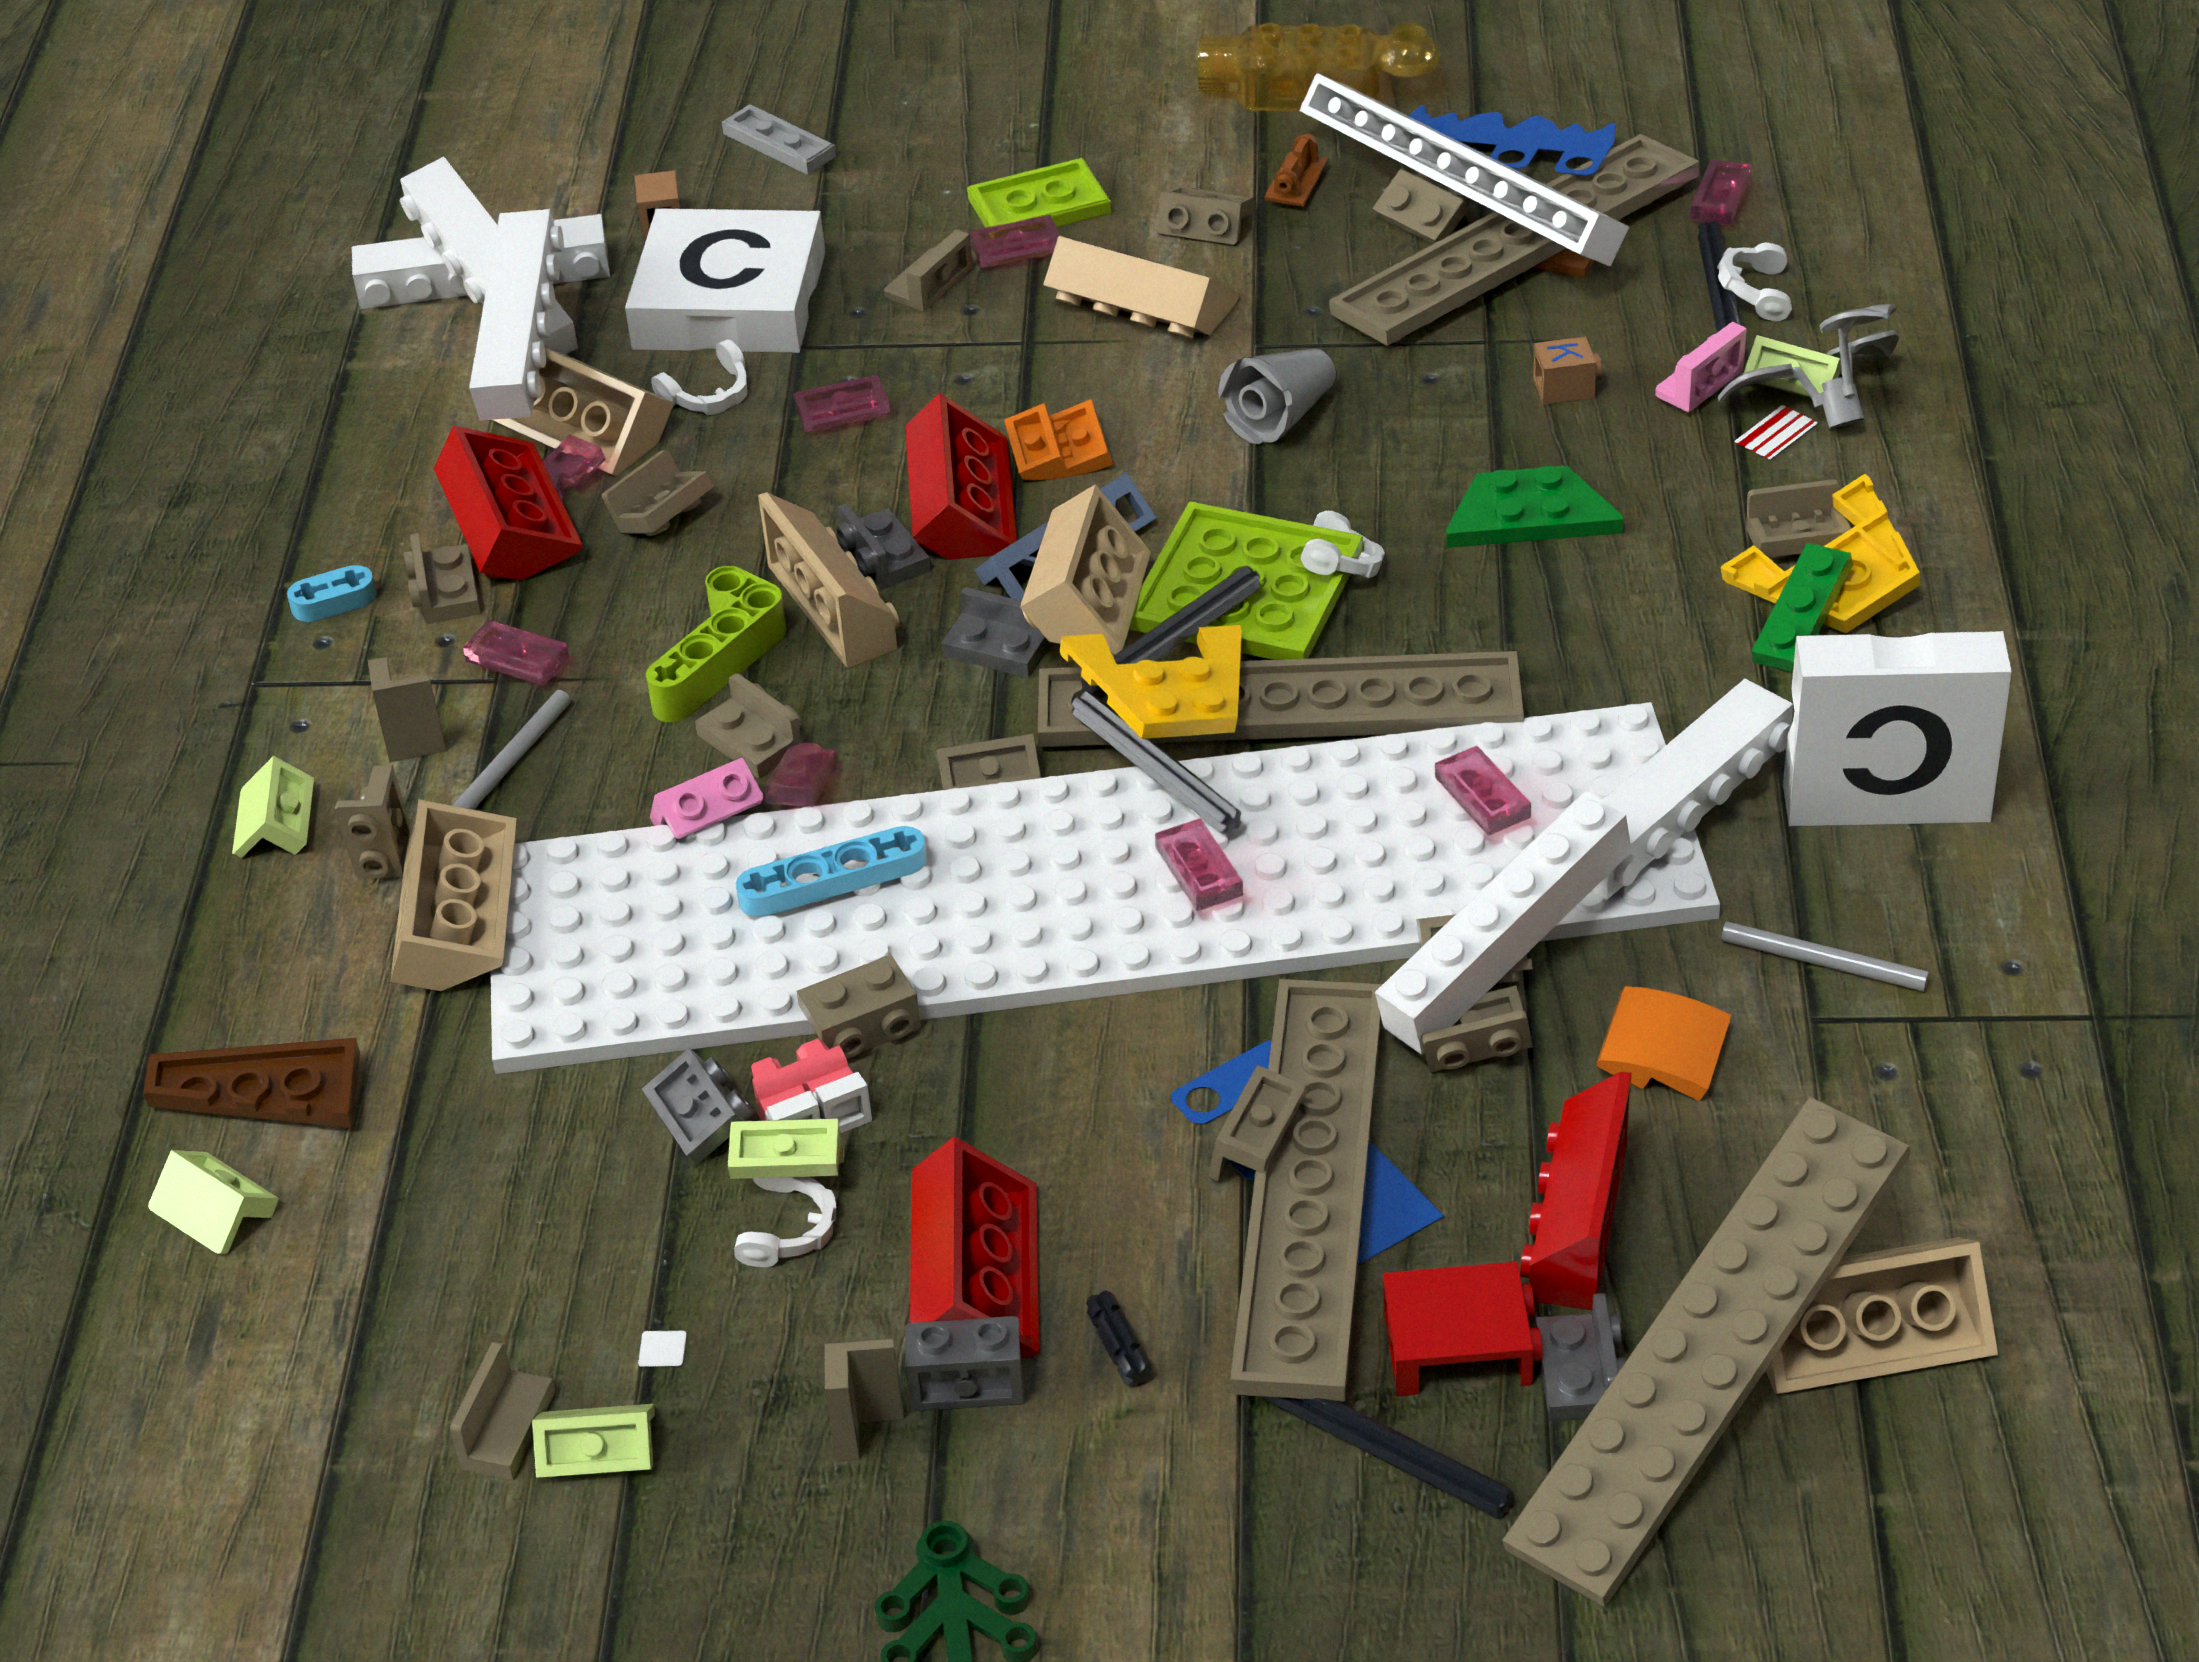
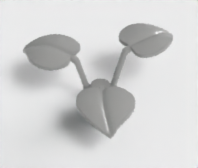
[1718,304,1899,429]

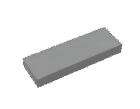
[722,104,836,175]

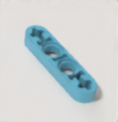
[736,826,927,917]

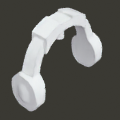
[1717,243,1792,321]
[651,339,747,415]
[1301,511,1385,578]
[734,1177,836,1267]

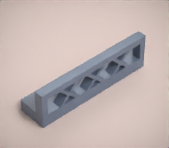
[974,472,1156,601]

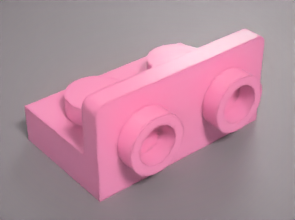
[1655,322,1747,412]
[650,757,763,839]

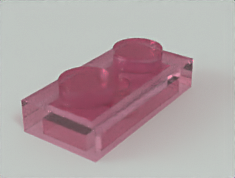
[1690,159,1752,226]
[970,215,1060,268]
[793,374,890,432]
[463,620,569,686]
[765,743,837,807]
[1435,745,1531,836]
[1155,818,1243,911]

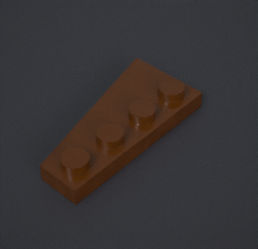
[143,1038,360,1128]

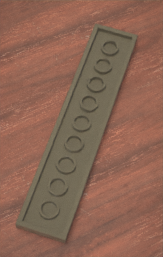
[1329,134,1700,345]
[1038,651,1524,747]
[1230,979,1383,1401]
[1502,1097,1910,1608]

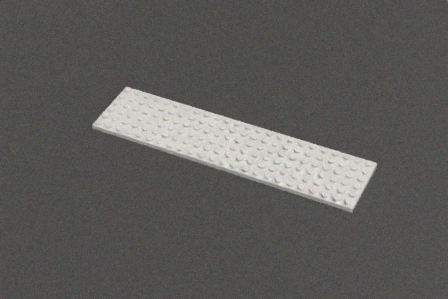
[491,702,1720,1074]

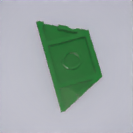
[1446,466,1623,548]

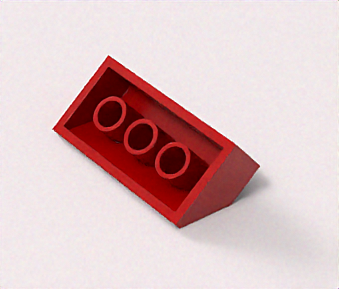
[905,392,1017,560]
[433,425,583,581]
[1520,1072,1632,1310]
[910,1136,1039,1358]

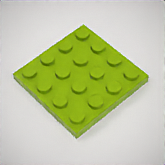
[1129,501,1363,660]

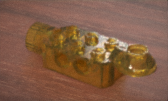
[1198,23,1442,111]

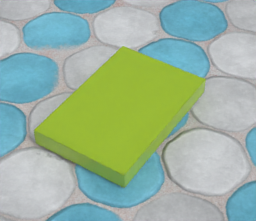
[967,158,1111,243]

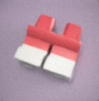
[751,1038,872,1133]

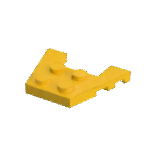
[1720,474,1921,634]
[1060,625,1242,739]

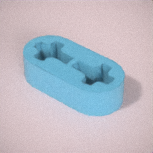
[287,565,376,622]

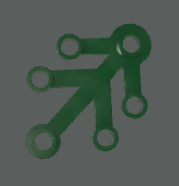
[875,1521,1037,1662]

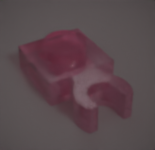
[543,434,606,500]

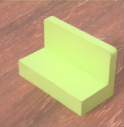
[1744,335,1842,399]
[232,756,314,858]
[728,1118,844,1179]
[148,1150,280,1254]
[532,1404,655,1478]

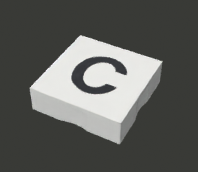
[625,209,825,353]
[1783,631,2012,826]

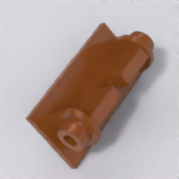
[1264,134,1329,207]

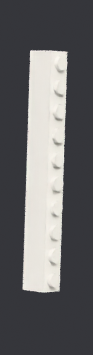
[1299,73,1629,267]

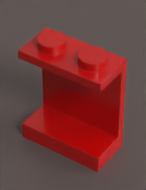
[1383,1262,1543,1397]

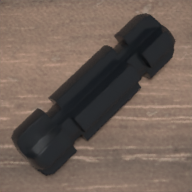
[1086,1290,1152,1387]

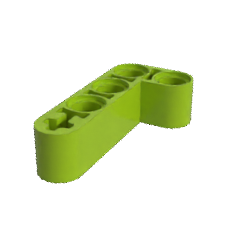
[646,566,787,722]

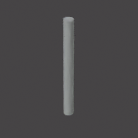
[452,690,571,810]
[1721,921,1930,992]

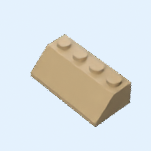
[1043,236,1240,339]
[493,346,674,476]
[1020,484,1151,655]
[758,492,900,669]
[390,799,517,991]
[1766,1237,1998,1394]

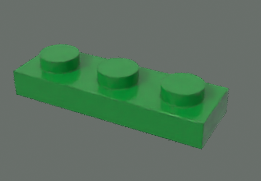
[1751,543,1853,672]

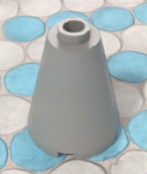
[1218,349,1336,444]

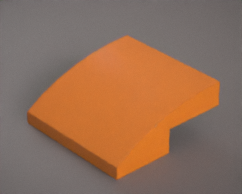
[1004,399,1114,480]
[1595,986,1732,1101]

